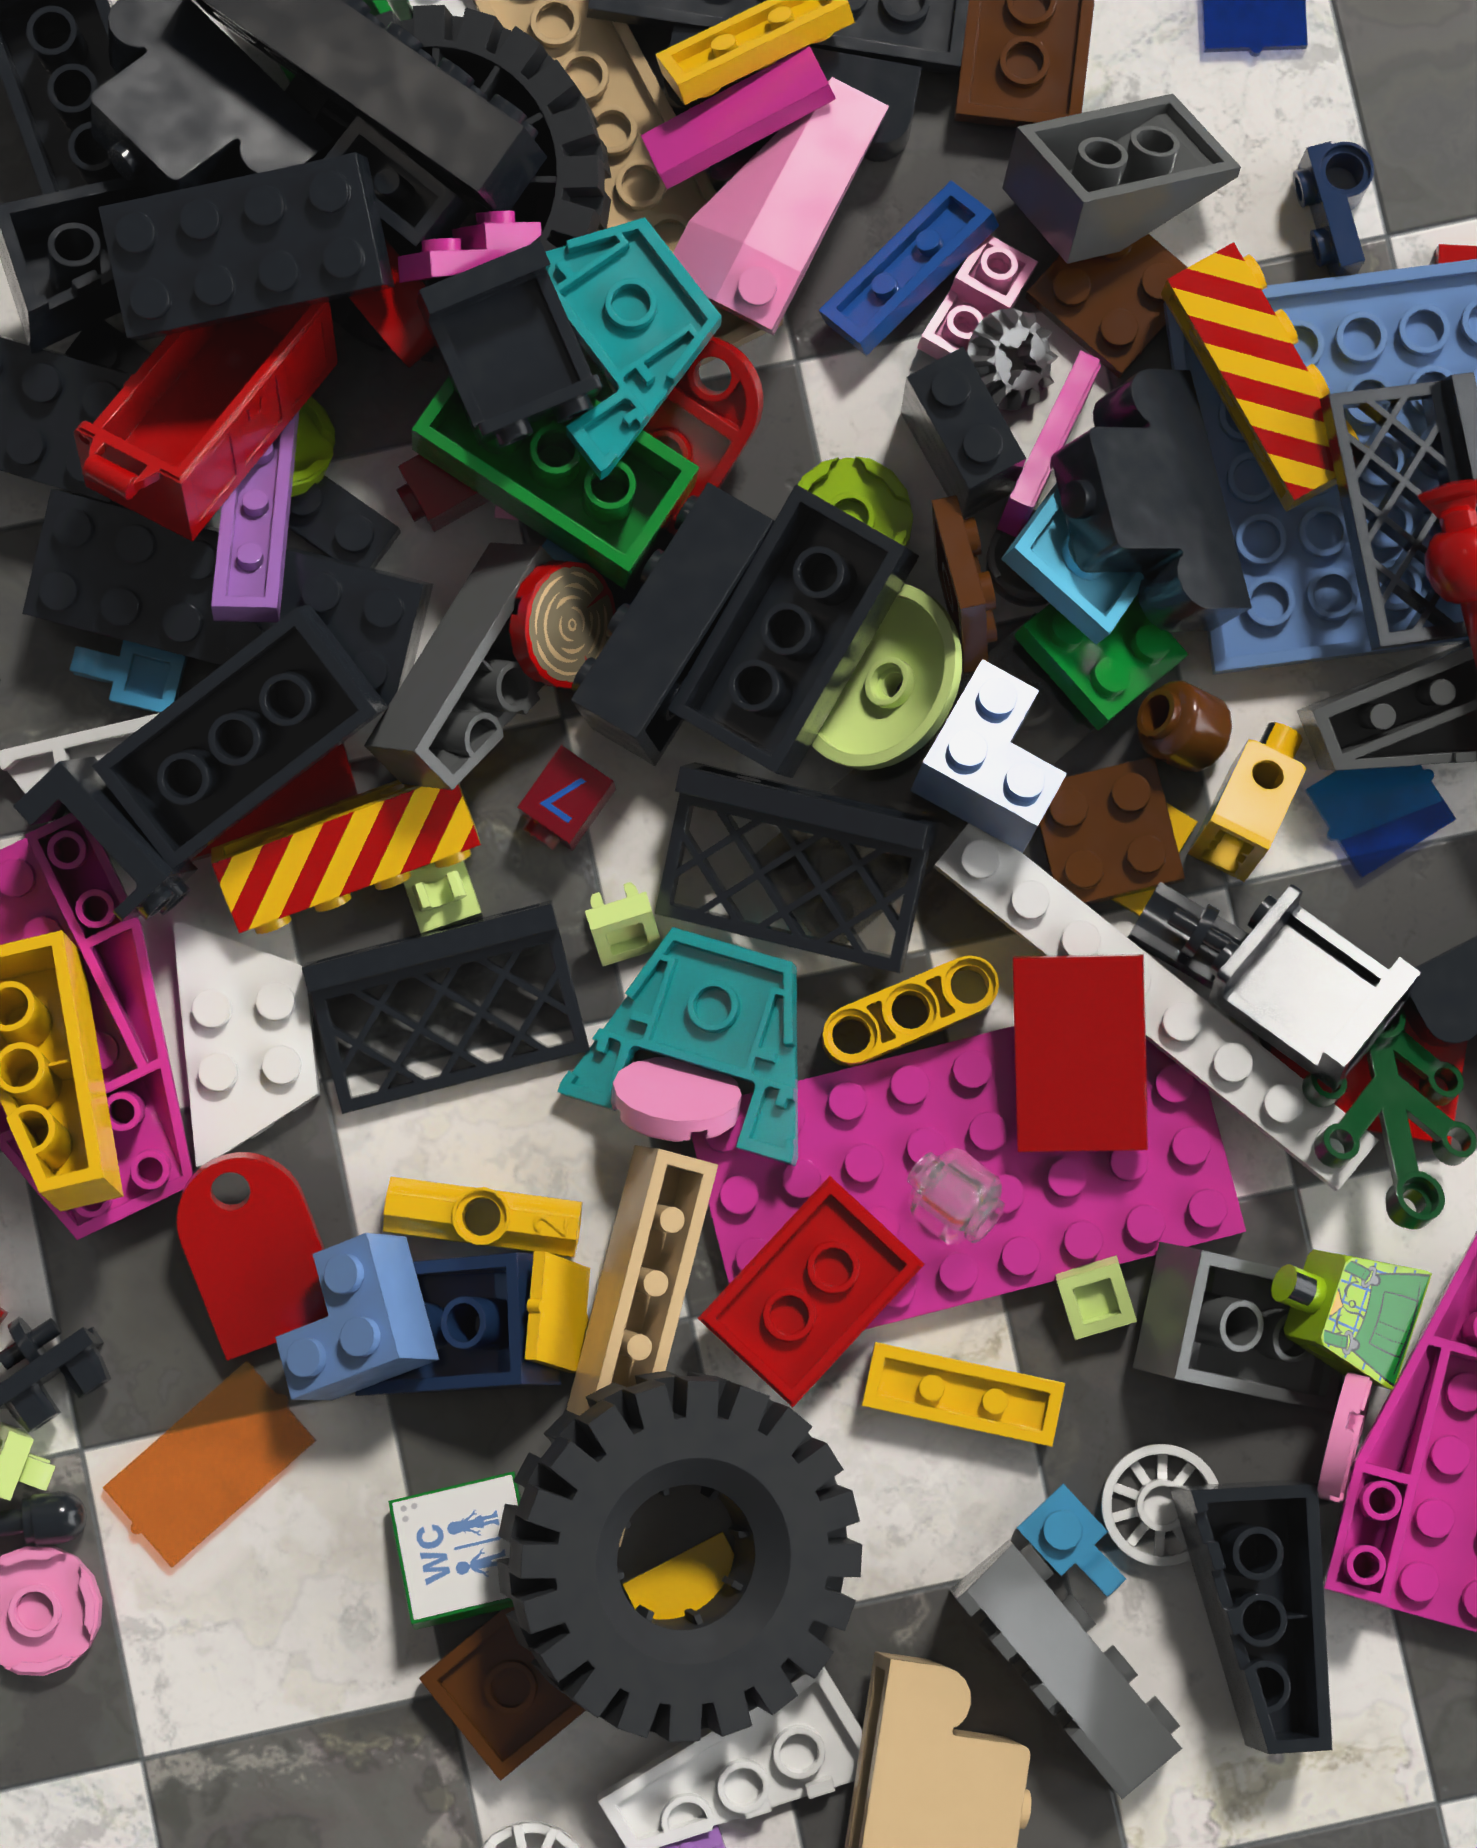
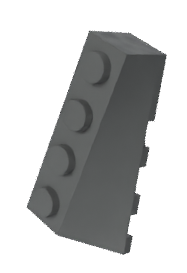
[364,543,554,790]
[950,1540,1182,1799]

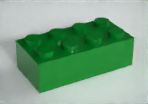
[412,376,700,589]

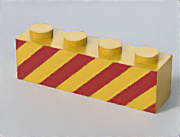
[1161,242,1359,512]
[211,780,481,934]

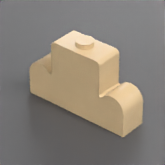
[845,1651,1032,1848]

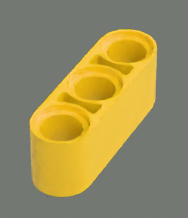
[821,955,999,1068]

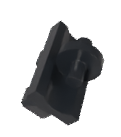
[1127,882,1249,990]
[0,1317,111,1433]

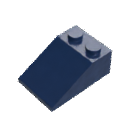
[355,1252,561,1396]

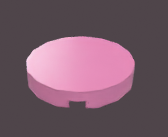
[611,1057,742,1142]
[1317,1371,1373,1504]
[0,1545,103,1676]

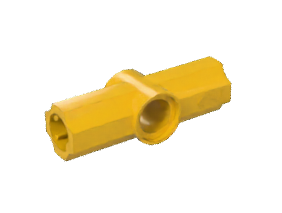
[383,1176,583,1258]

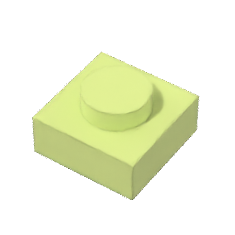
[1055,1255,1137,1340]

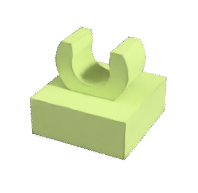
[403,860,483,934]
[585,882,662,967]
[0,1422,56,1501]

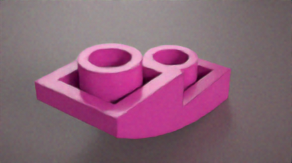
[398,211,542,283]

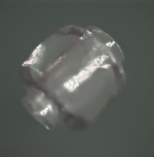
[907,1148,1005,1245]

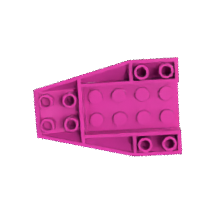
[0,813,193,1240]
[1323,1231,1477,1633]

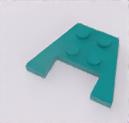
[546,217,722,480]
[557,927,798,1166]

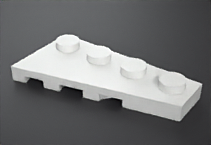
[597,1666,863,1848]

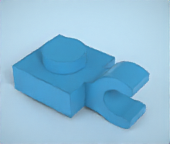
[70,640,188,714]
[1016,1484,1126,1597]

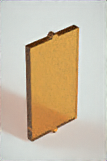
[102,1361,317,1568]

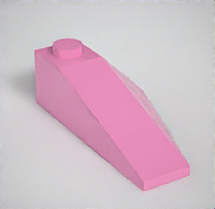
[673,77,889,336]

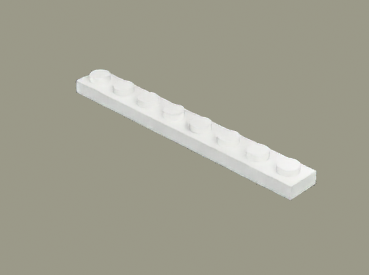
[934,823,1379,1191]

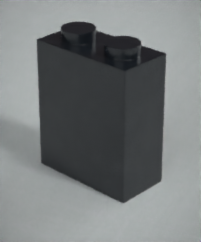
[901,347,1026,519]

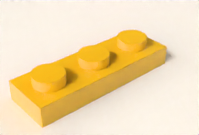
[655,0,855,105]
[861,1342,1065,1447]

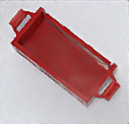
[74,302,338,542]

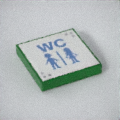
[388,1471,521,1630]

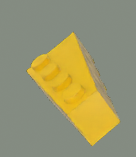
[0,930,124,1212]

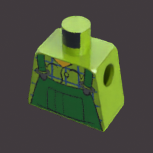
[1271,1249,1432,1390]

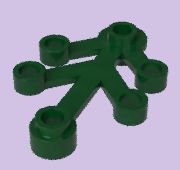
[1302,1007,1477,1229]

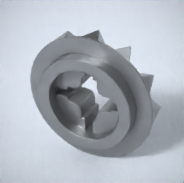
[967,308,1059,410]

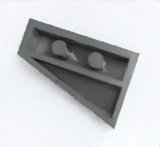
[1297,641,1477,771]

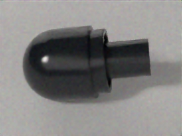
[0,1491,87,1546]

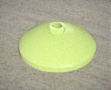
[811,584,962,770]

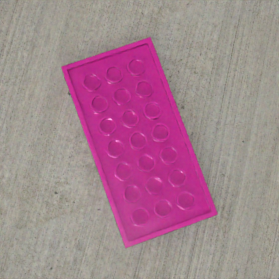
[691,1026,1246,1330]

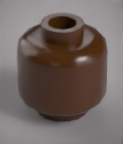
[1137,681,1232,773]

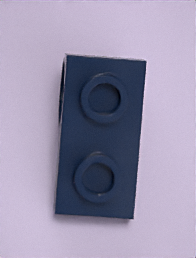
[1293,141,1374,277]

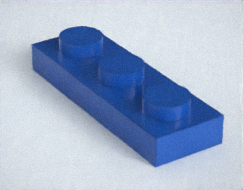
[819,180,999,356]

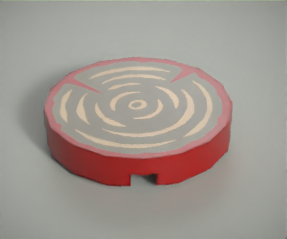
[509,560,616,689]

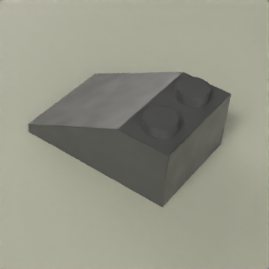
[1002,94,1241,264]
[1133,1242,1341,1412]

